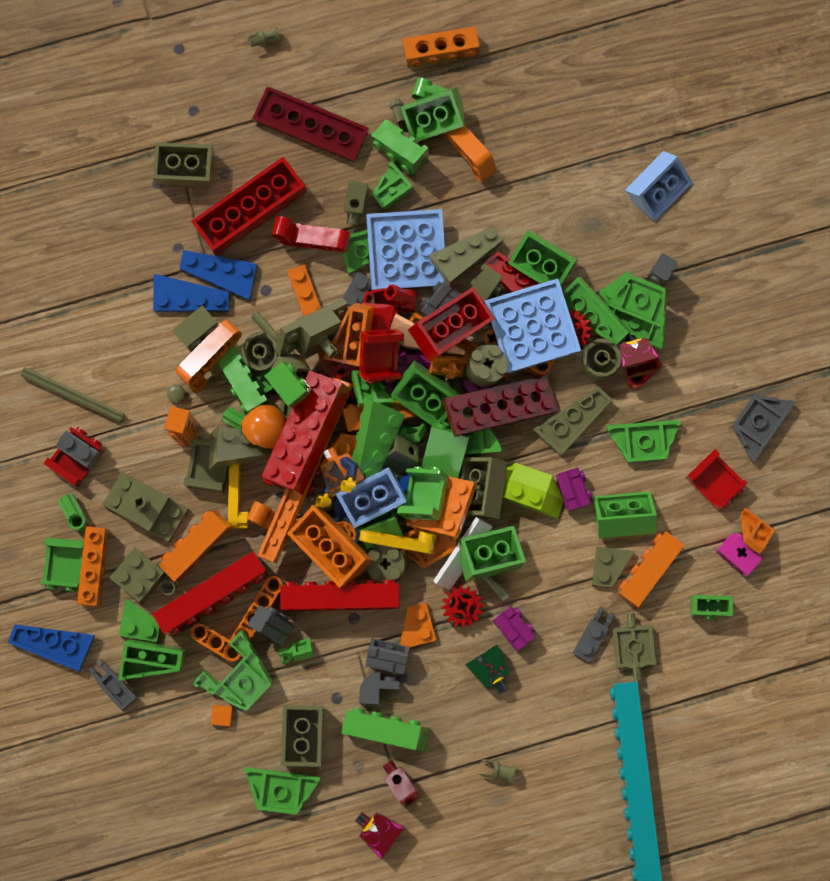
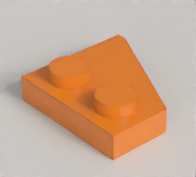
[740,507,775,554]
[400,603,436,647]

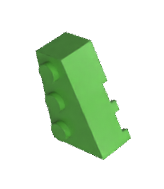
[371,119,429,176]

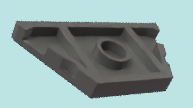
[732,394,796,462]

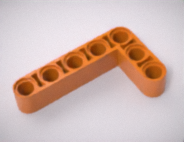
[190,576,284,662]

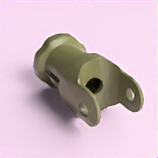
[248,26,282,47]
[479,759,516,783]

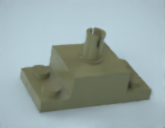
[275,298,348,360]
[102,472,189,543]

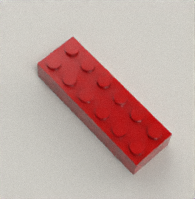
[191,156,307,256]
[261,371,351,495]
[152,551,269,637]
[280,580,400,612]

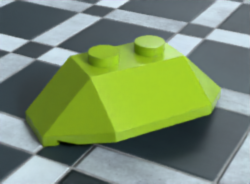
[502,463,564,519]

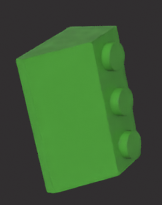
[400,87,465,142]
[508,230,578,286]
[391,360,460,426]
[593,492,657,538]
[459,526,526,582]

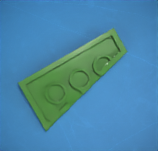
[343,230,370,274]
[598,271,653,347]
[563,277,631,345]

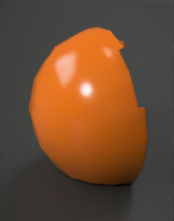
[241,404,287,450]

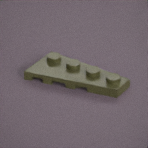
[429,226,503,286]
[533,387,613,456]

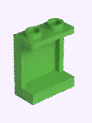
[421,421,471,479]
[397,466,449,521]
[40,537,84,592]

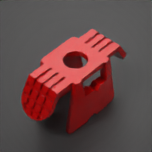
[362,288,399,331]

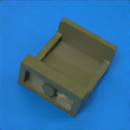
[183,437,229,493]

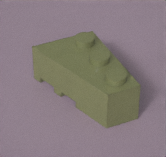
[468,264,503,303]
[209,426,273,469]

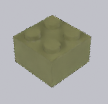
[173,305,218,353]
[110,548,167,604]

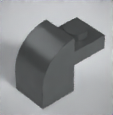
[359,673,400,704]

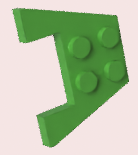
[606,274,667,349]
[192,629,273,711]

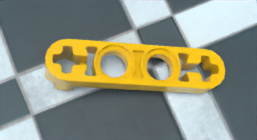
[228,463,249,529]
[359,530,437,554]

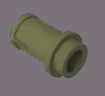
[389,99,405,124]

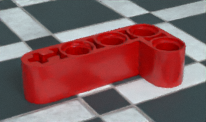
[272,216,351,253]

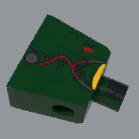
[465,645,510,695]

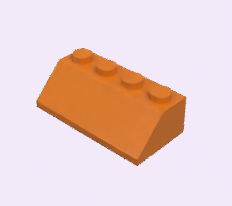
[287,505,373,588]

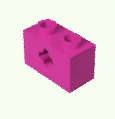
[715,532,763,577]

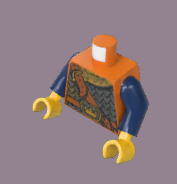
[316,447,365,508]

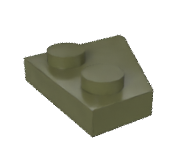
[592,546,634,588]

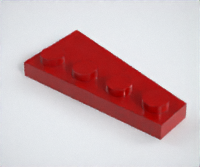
[484,251,540,293]

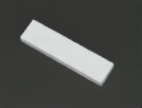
[433,517,493,590]

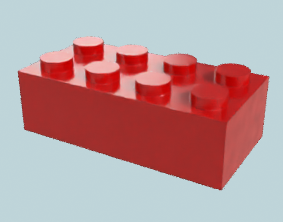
[408,287,495,362]

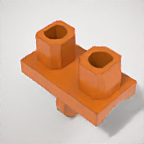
[429,355,468,379]

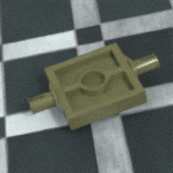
[612,613,656,680]

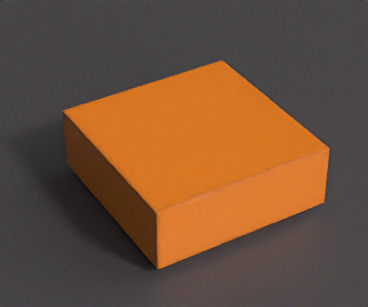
[210,705,233,726]

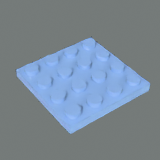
[366,209,445,290]
[485,279,581,374]

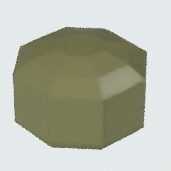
[167,384,186,404]

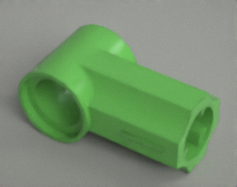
[411,78,448,100]
[221,406,245,430]
[58,493,89,532]

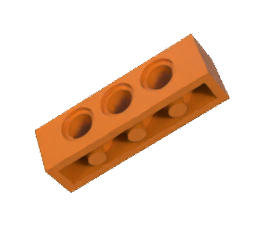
[403,26,480,67]
[164,406,200,447]
[77,526,109,607]

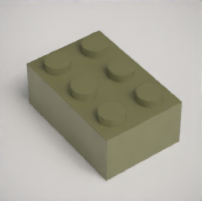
[153,142,215,188]
[460,457,507,519]
[281,705,324,767]

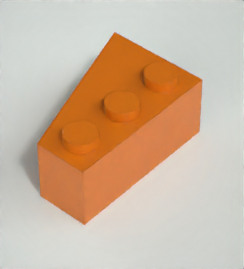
[323,303,374,366]

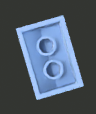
[625,151,693,221]
[336,467,407,528]

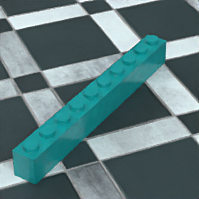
[609,681,662,881]

